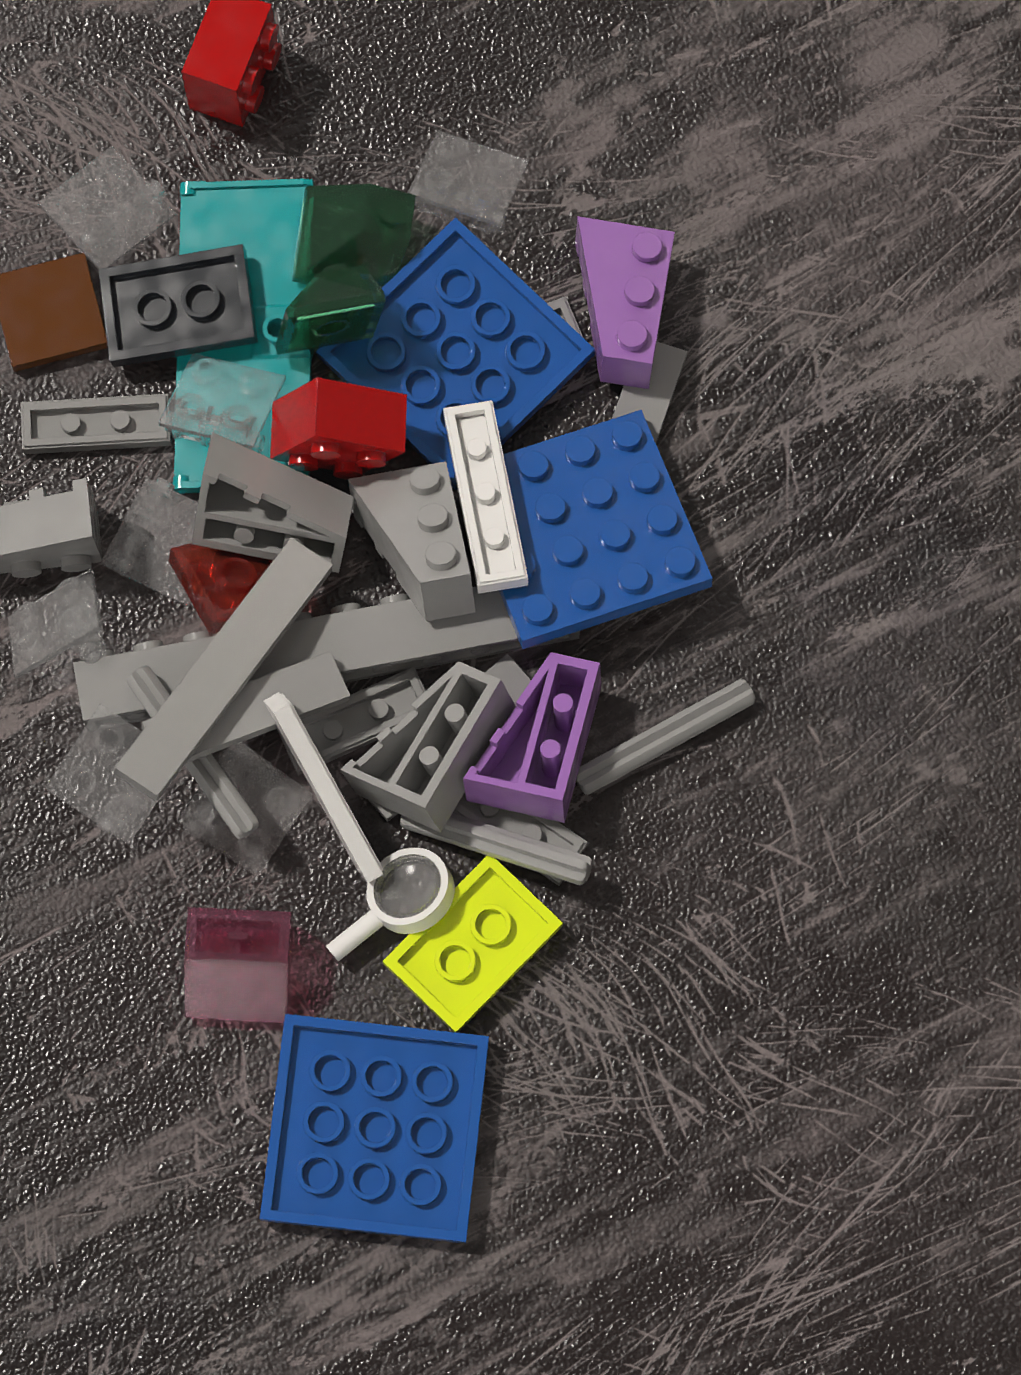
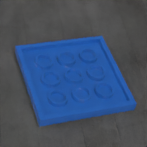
[316,217,595,490]
[454,410,713,650]
[260,1014,489,1244]

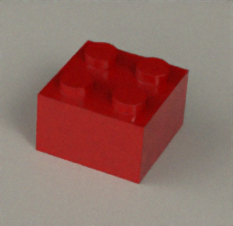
[181,0,282,127]
[270,377,407,479]

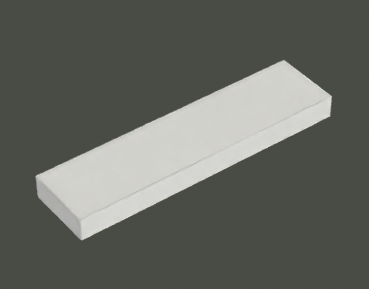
[443,400,528,594]
[263,692,384,883]

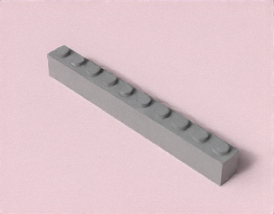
[73,587,580,731]

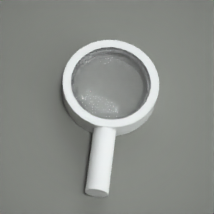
[326,848,455,962]

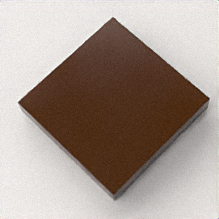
[0,252,108,372]

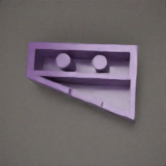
[575,216,675,389]
[463,652,601,823]

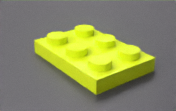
[383,856,563,1033]

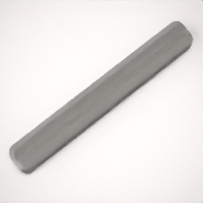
[127,665,259,839]
[576,679,756,795]
[400,813,592,885]

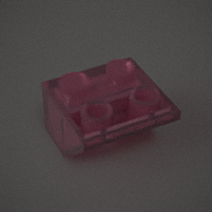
[184,907,294,1023]

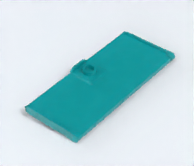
[173,178,315,494]

